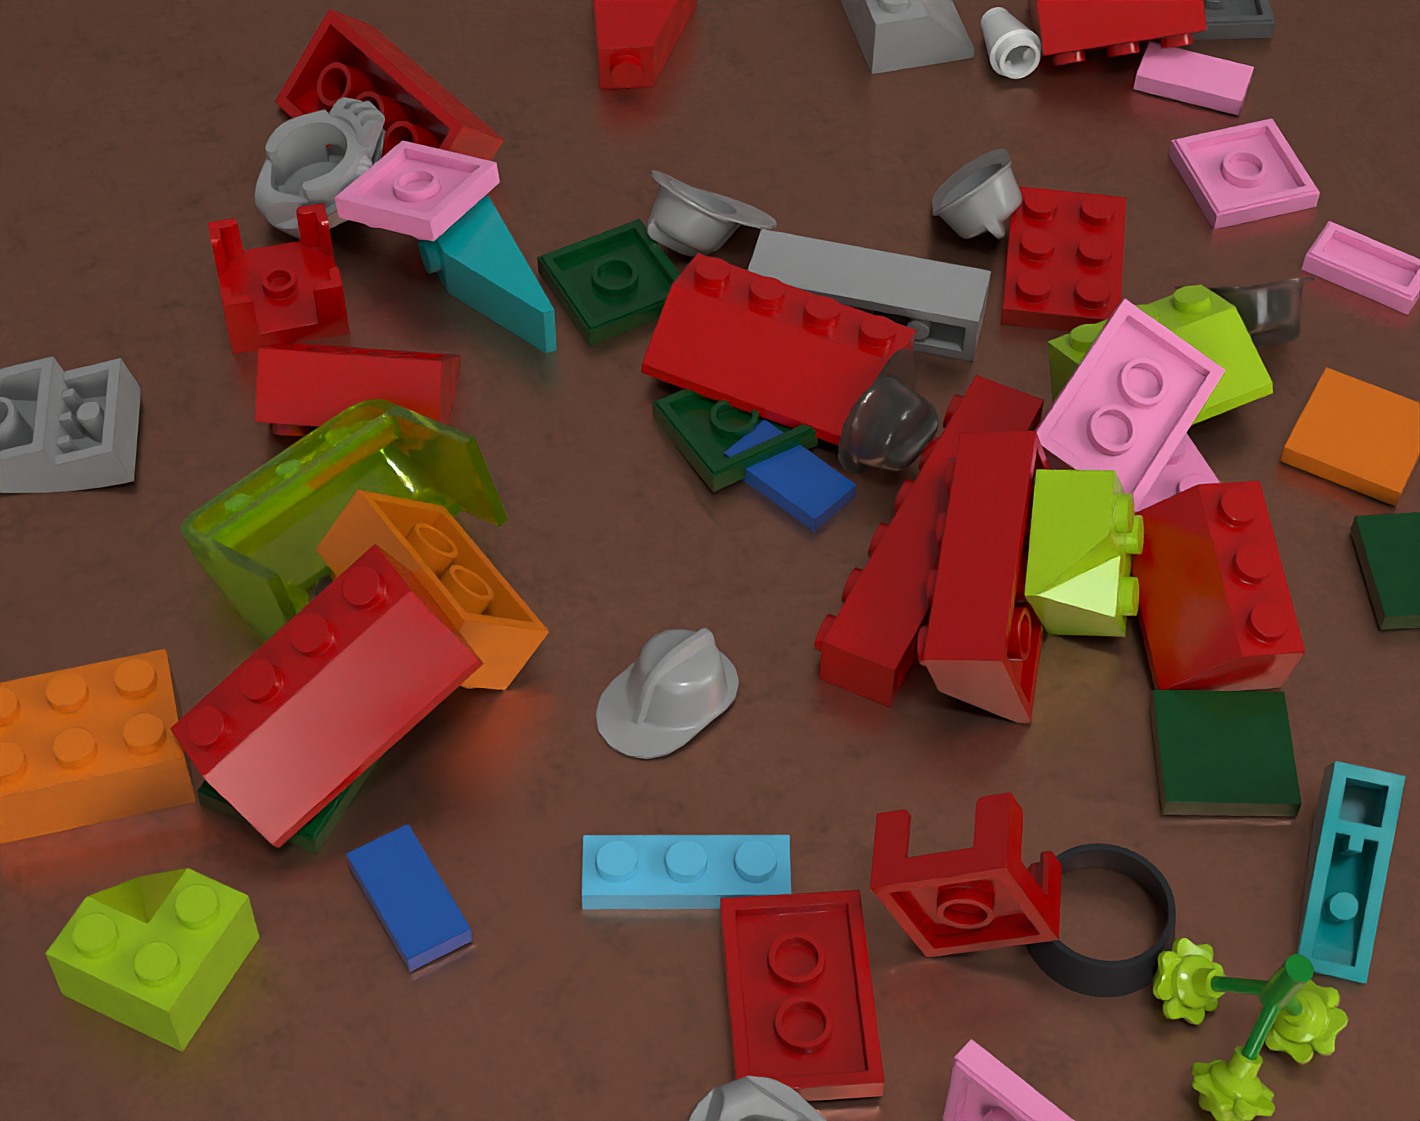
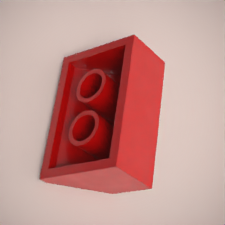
[1028,0,1207,66]
[255,342,461,445]
[1130,481,1306,691]

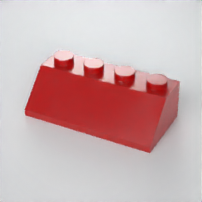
[275,9,504,161]
[641,253,916,454]
[917,431,1051,724]
[170,544,484,848]

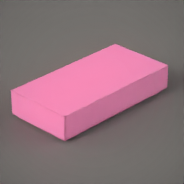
[1133,41,1254,116]
[1302,221,1420,315]

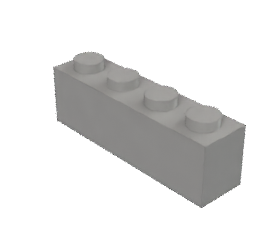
[748,229,991,362]

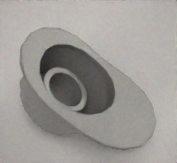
[932,148,1022,239]
[646,170,777,256]
[595,628,739,759]

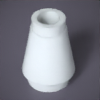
[980,7,1041,79]

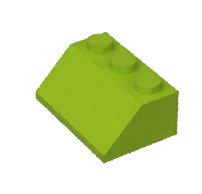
[1047,284,1273,425]

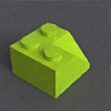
[1025,469,1144,637]
[45,868,260,1052]

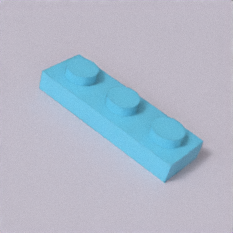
[582,835,791,909]

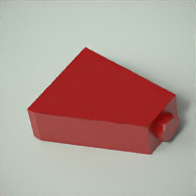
[591,0,697,90]

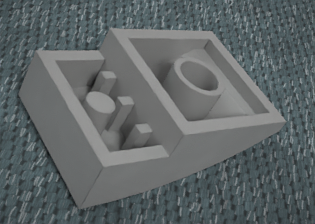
[0,356,141,493]

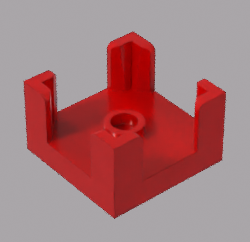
[207,203,350,355]
[870,792,1062,957]

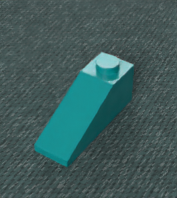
[418,194,557,353]
[1296,761,1406,984]

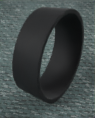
[1026,843,1176,997]

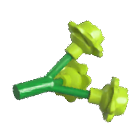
[1153,937,1349,1121]

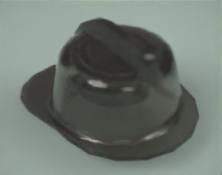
[1174,277,1317,348]
[838,348,938,475]

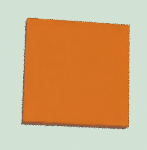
[1280,367,1420,507]

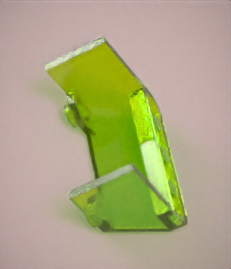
[180,399,508,641]

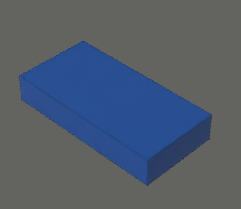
[724,420,856,532]
[346,824,473,972]

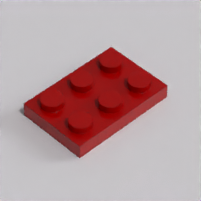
[1000,186,1126,332]
[720,890,885,1101]

